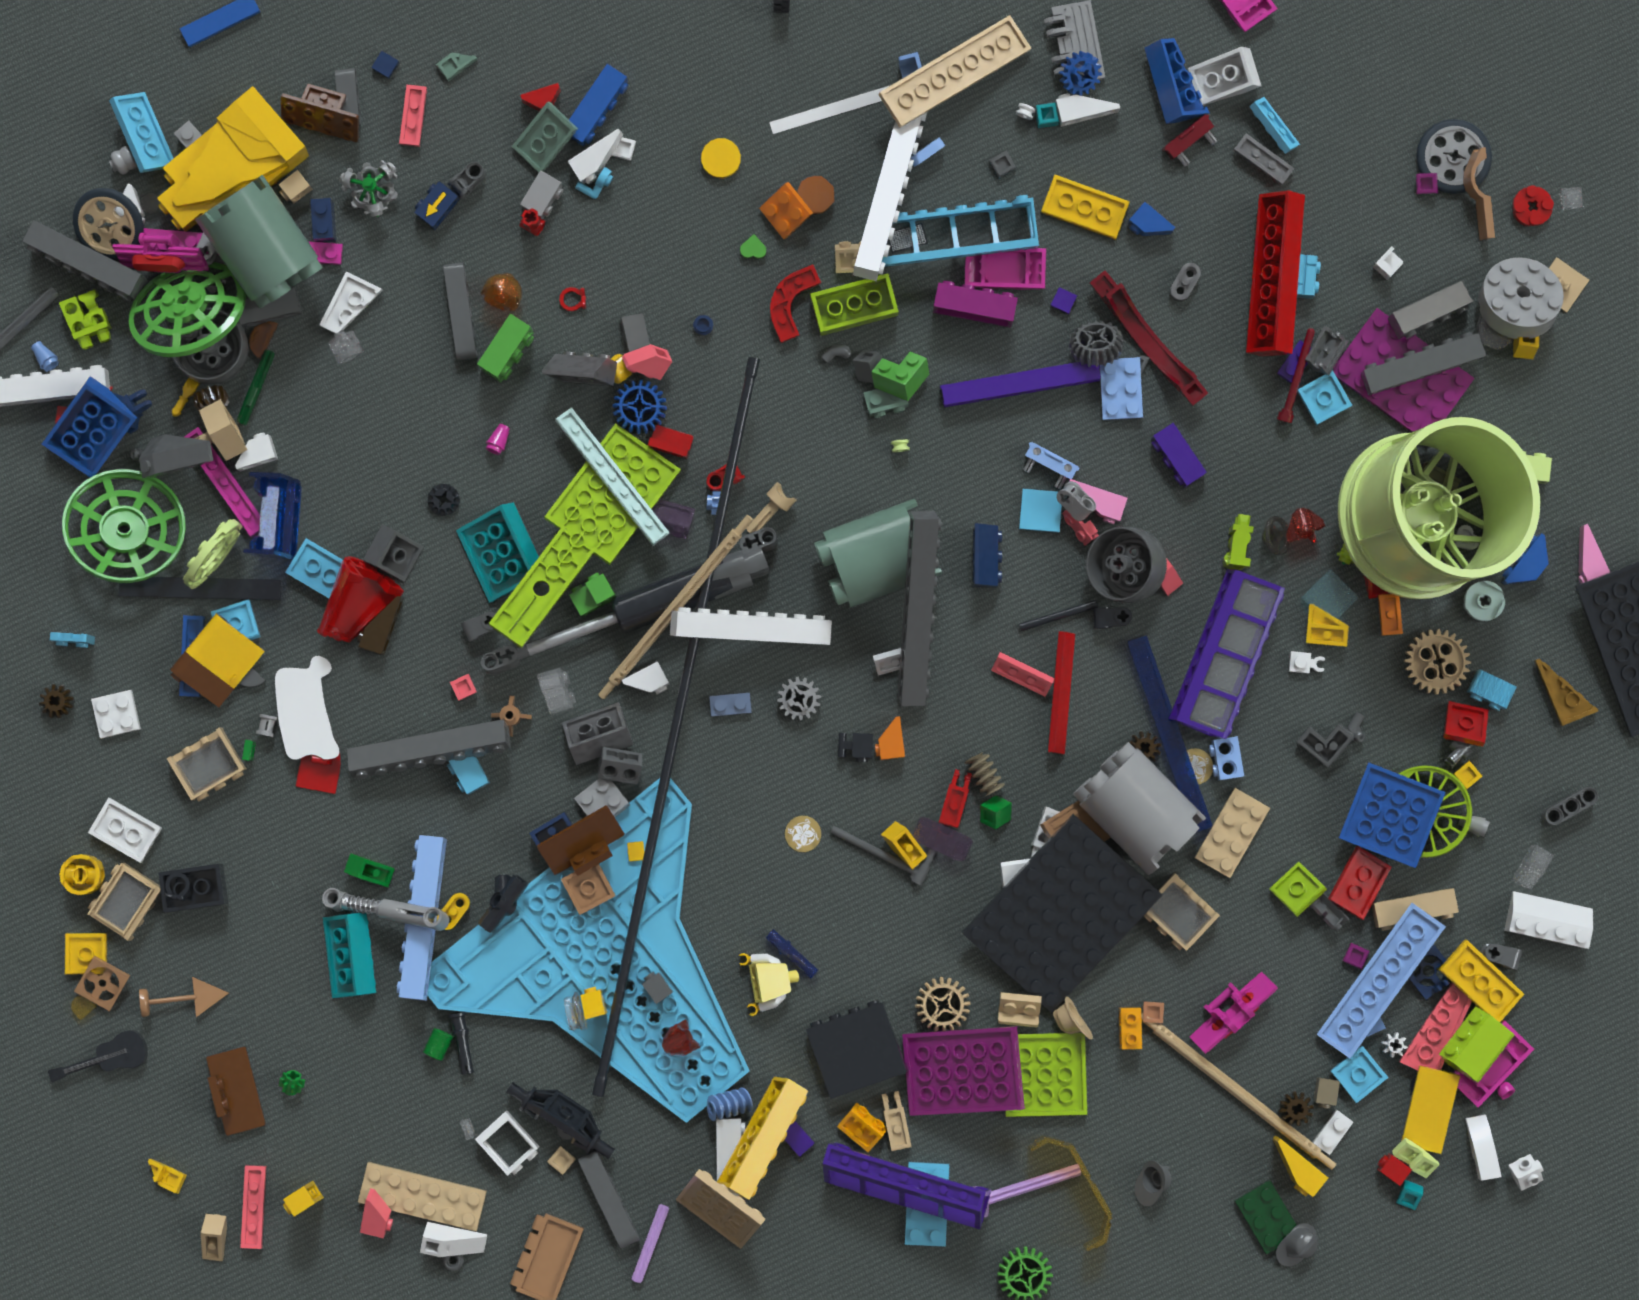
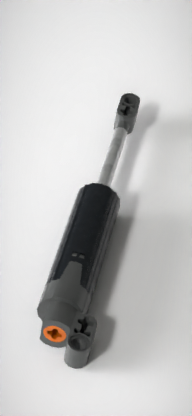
[481,527,778,675]

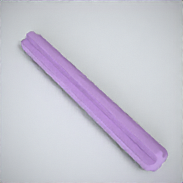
[989,1164,1081,1204]

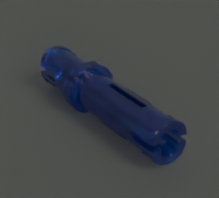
[766,929,818,979]

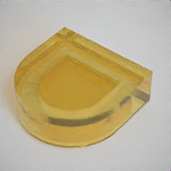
[71,996,97,1020]

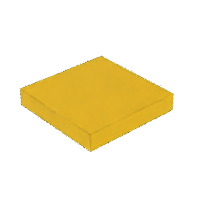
[65,933,107,974]

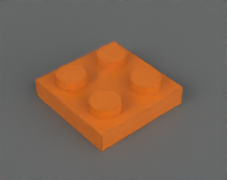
[759,182,813,239]

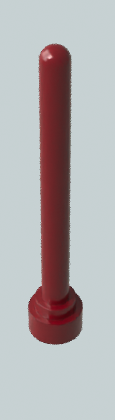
[1277,328,1315,423]

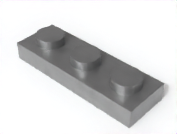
[1233,133,1294,186]

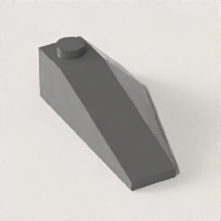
[139,434,213,478]

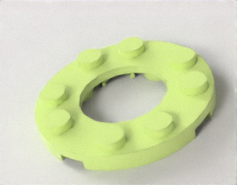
[183,519,242,589]

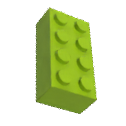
[810,273,899,336]

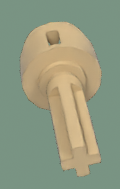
[746,482,797,533]

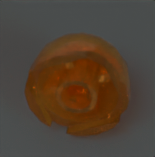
[481,273,522,311]

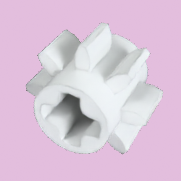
[1381,1032,1408,1058]

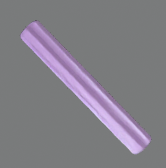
[632,1204,669,1283]

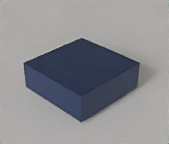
[371,51,399,79]

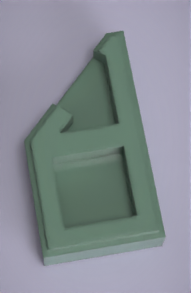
[436,53,478,82]

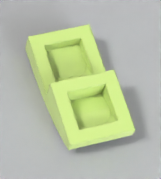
[1392,1137,1439,1178]

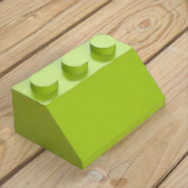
[1439,1006,1514,1083]

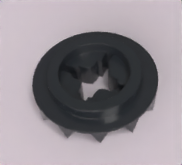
[427,484,460,516]

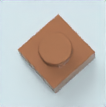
[1142,1001,1164,1023]

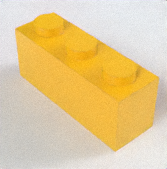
[283,1181,324,1216]

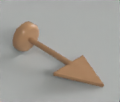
[139,977,229,1017]

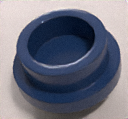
[693,315,713,335]

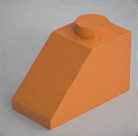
[875,716,905,760]

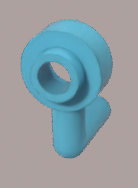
[575,167,613,199]

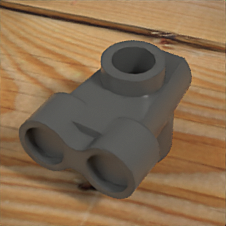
[1444,741,1473,769]

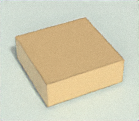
[547,1146,576,1175]

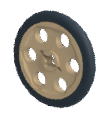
[73,188,144,261]

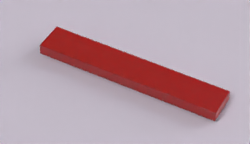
[1048,631,1075,754]

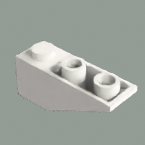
[420,1222,487,1257]

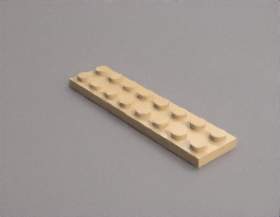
[878,15,1032,128]

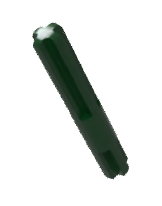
[237,350,275,426]

